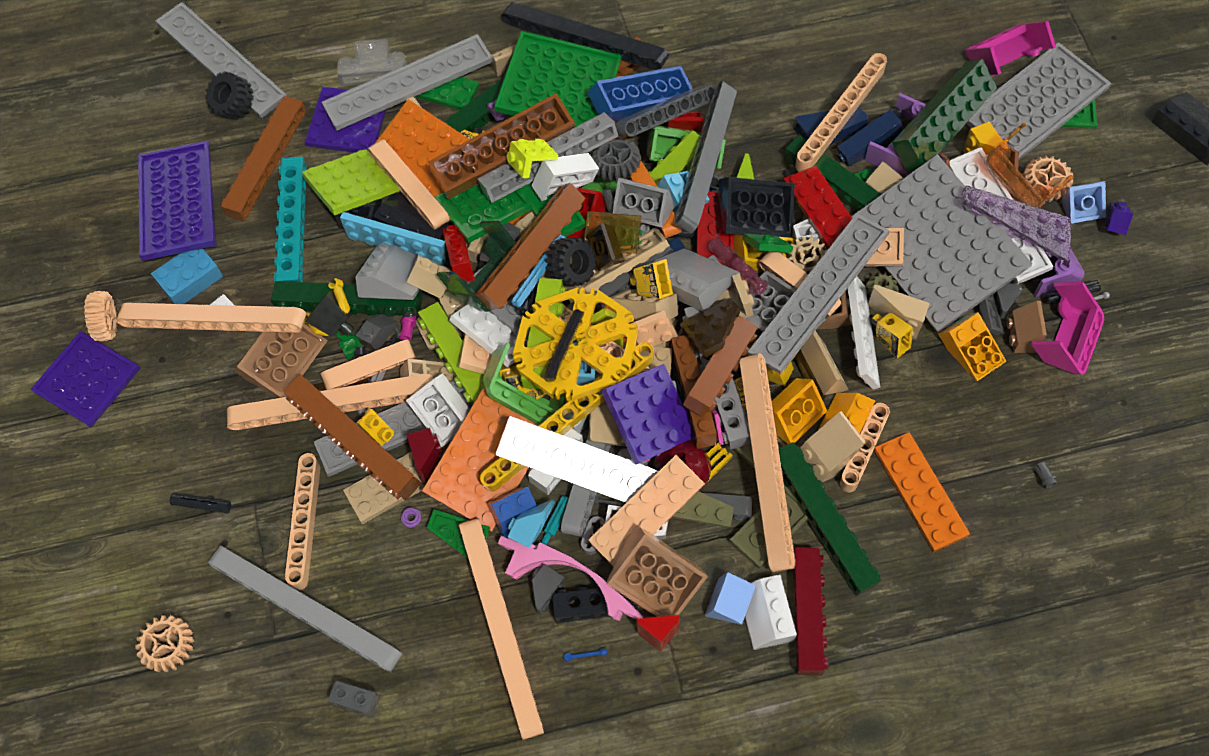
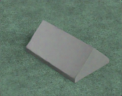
[612,178,674,227]

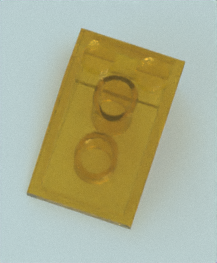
[584,211,642,254]

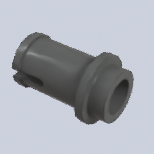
[1033,462,1058,489]

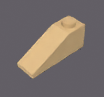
[400,359,455,382]

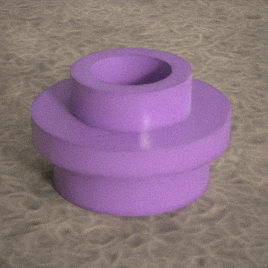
[401,508,421,528]

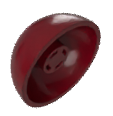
[653,440,711,491]

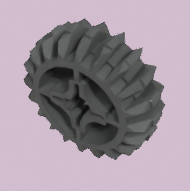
[592,138,641,182]

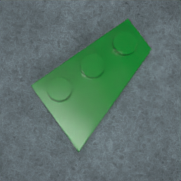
[427,509,490,560]

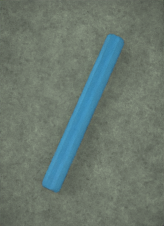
[511,235,565,307]

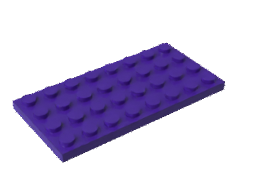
[138,141,216,261]

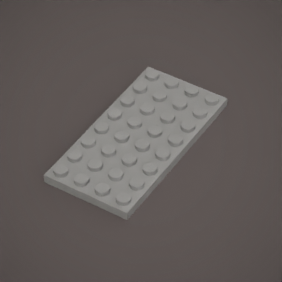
[966,42,1112,160]

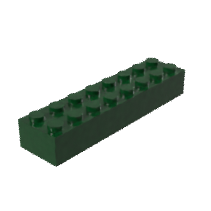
[892,59,997,172]

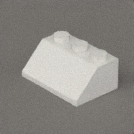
[406,373,470,448]
[745,575,796,650]

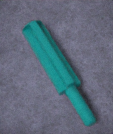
[541,496,569,545]

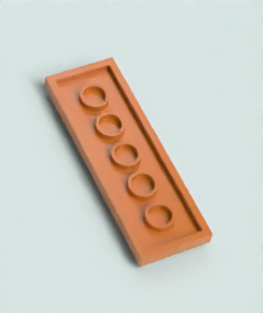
[874,432,970,553]

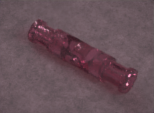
[708,237,768,295]

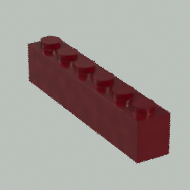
[793,547,828,676]

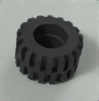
[205,72,254,120]
[545,238,597,286]

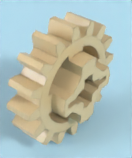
[787,236,827,273]

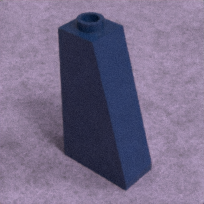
[794,106,868,145]
[837,109,903,167]

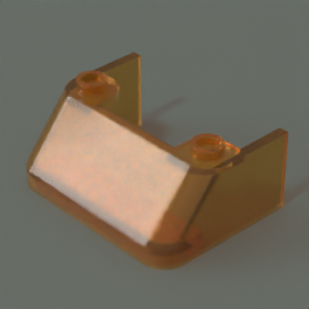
[985,122,1074,212]

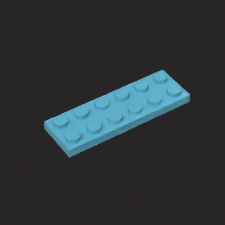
[340,212,450,266]

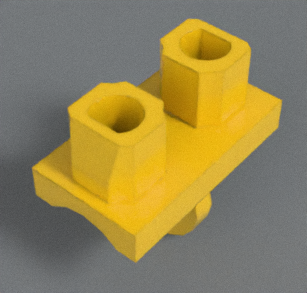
[357,408,394,446]

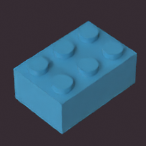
[151,248,223,304]

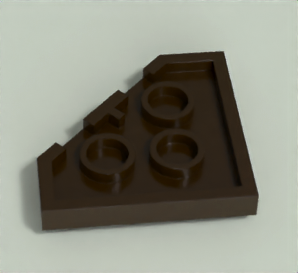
[680,297,740,358]

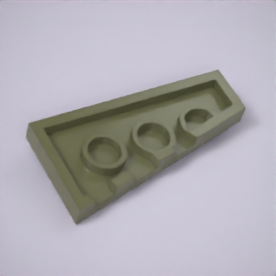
[671,491,734,529]

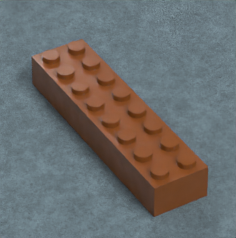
[428,94,575,200]
[283,374,422,501]

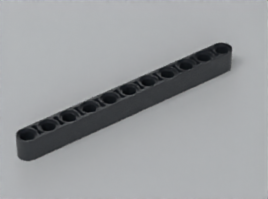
[501,2,669,70]

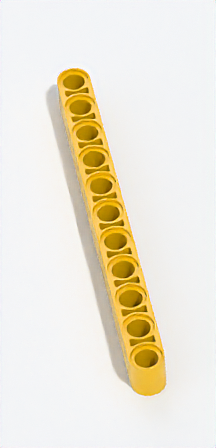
[480,342,654,491]

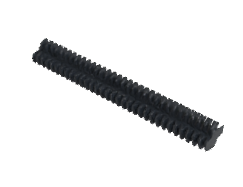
[543,309,585,382]

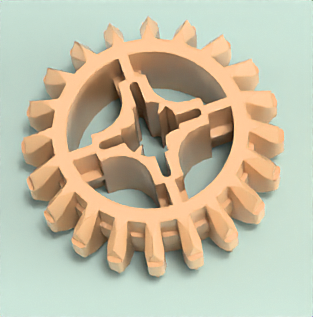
[1023,155,1073,202]
[84,291,118,341]
[135,615,194,672]

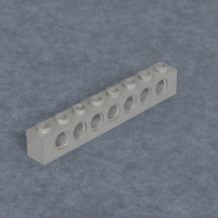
[477,112,618,203]
[682,307,751,450]

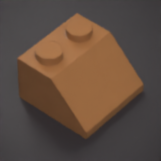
[1006,301,1047,353]

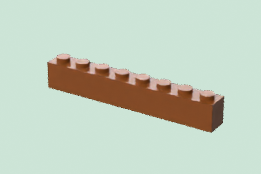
[221,96,306,222]
[475,183,585,310]

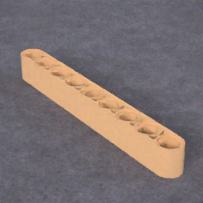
[795,53,887,172]

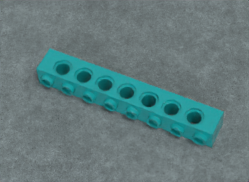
[274,157,307,282]

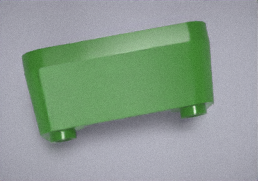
[646,126,726,169]
[483,342,566,427]

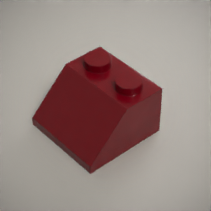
[407,428,442,485]

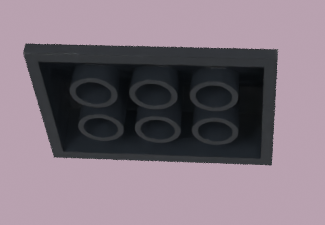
[1151,92,1209,166]
[718,177,795,238]
[373,191,453,243]

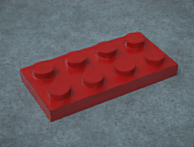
[696,192,734,266]

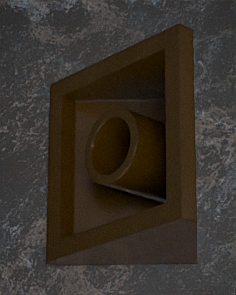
[587,223,625,271]

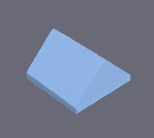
[1061,181,1106,223]
[705,573,756,624]

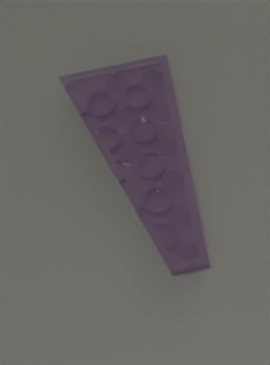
[962,185,1070,266]

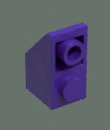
[1105,201,1133,235]

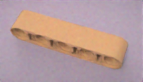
[758,251,842,318]
[321,340,416,390]
[839,403,890,493]

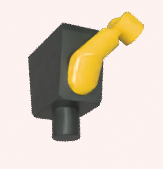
[304,278,355,337]

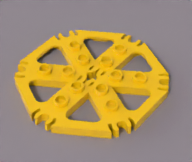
[513,287,639,401]

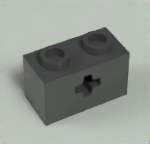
[328,681,380,719]

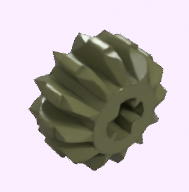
[866,271,899,296]

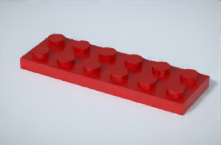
[783,166,853,249]

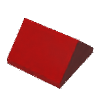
[668,112,704,132]
[637,615,680,652]

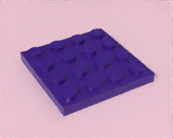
[305,87,387,153]
[30,331,140,428]
[602,364,694,465]

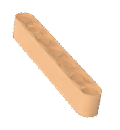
[368,139,450,230]
[285,453,320,591]

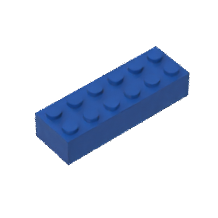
[588,66,693,121]

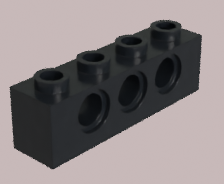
[552,586,638,624]

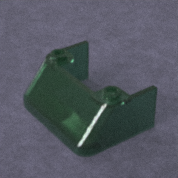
[436,221,516,312]

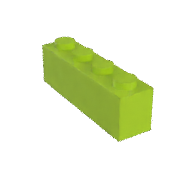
[649,131,700,185]

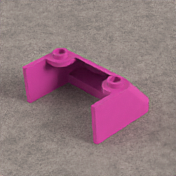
[965,21,1056,77]
[1031,282,1104,375]

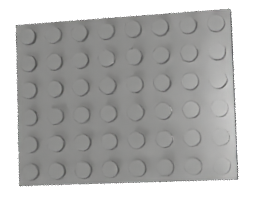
[851,154,1032,333]

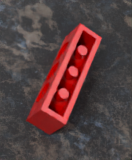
[442,225,475,285]

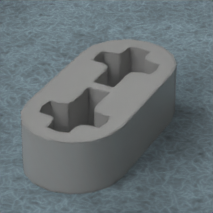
[581,516,605,555]

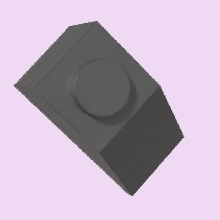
[994,279,1022,320]
[356,314,398,352]
[532,564,565,616]

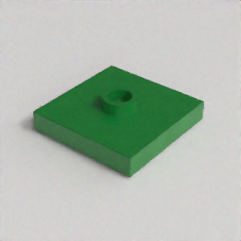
[743,233,794,253]

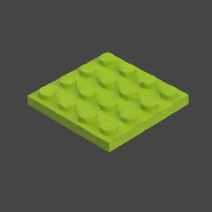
[302,149,400,215]

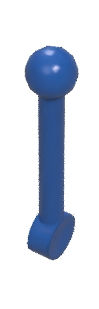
[564,648,608,662]

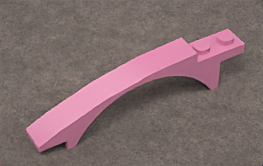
[498,536,643,621]

